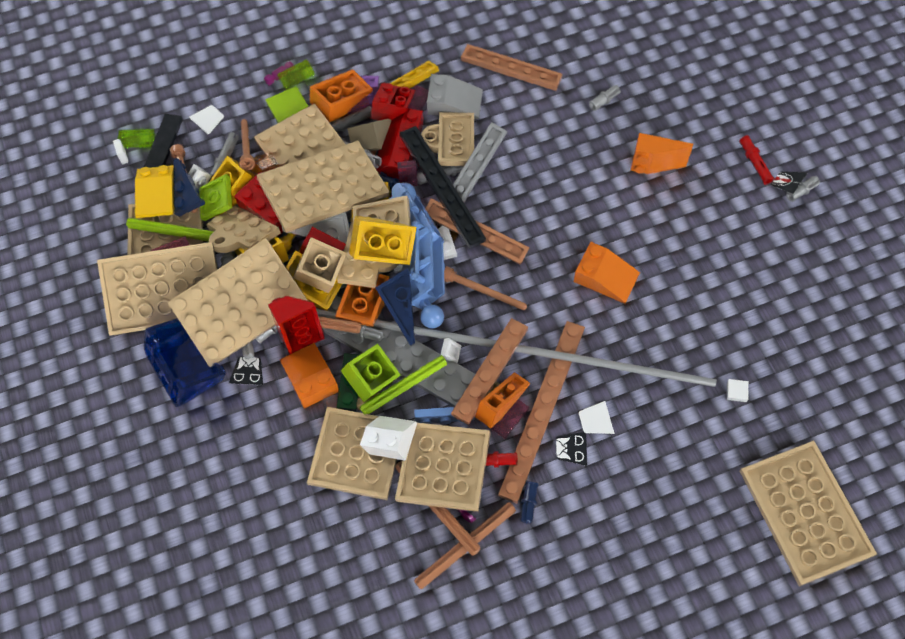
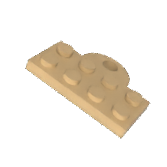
[421,112,474,166]
[206,205,281,253]
[337,217,399,288]

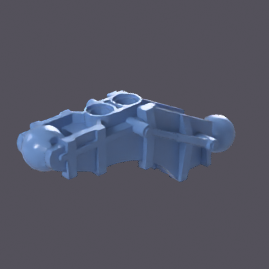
[389,183,445,329]

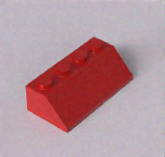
[375,108,423,181]
[268,296,325,354]

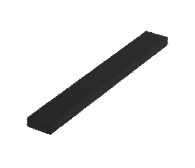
[400,126,486,249]

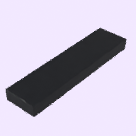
[144,113,183,168]

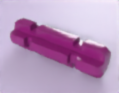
[264,61,295,86]

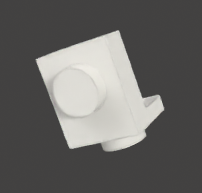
[188,164,212,189]

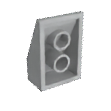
[427,74,483,119]

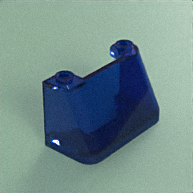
[144,318,226,407]

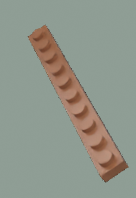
[498,321,585,504]

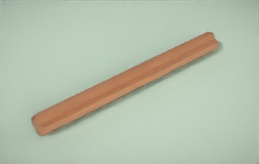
[395,461,480,556]
[414,502,516,589]

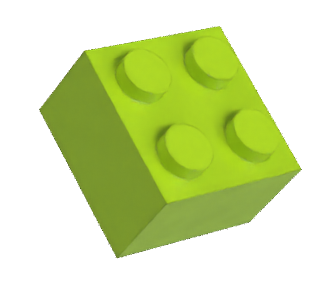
[341,343,401,402]

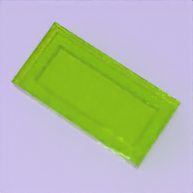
[277,59,315,90]
[118,129,155,148]

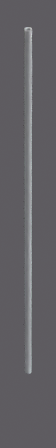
[316,309,717,387]

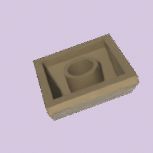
[347,119,391,152]

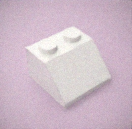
[360,416,417,461]

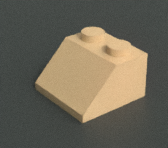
[293,237,346,293]

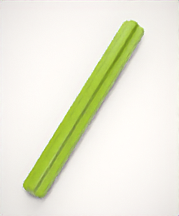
[126,218,214,242]
[360,355,447,415]

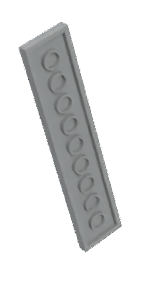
[316,296,475,407]

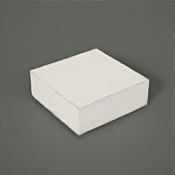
[113,139,128,164]
[441,338,461,363]
[727,379,748,402]

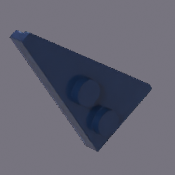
[174,158,205,217]
[376,268,415,346]

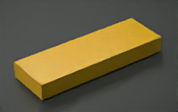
[390,60,439,89]

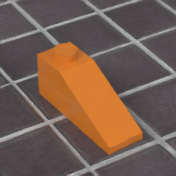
[475,372,530,429]

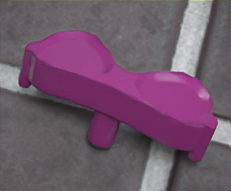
[457,509,476,523]

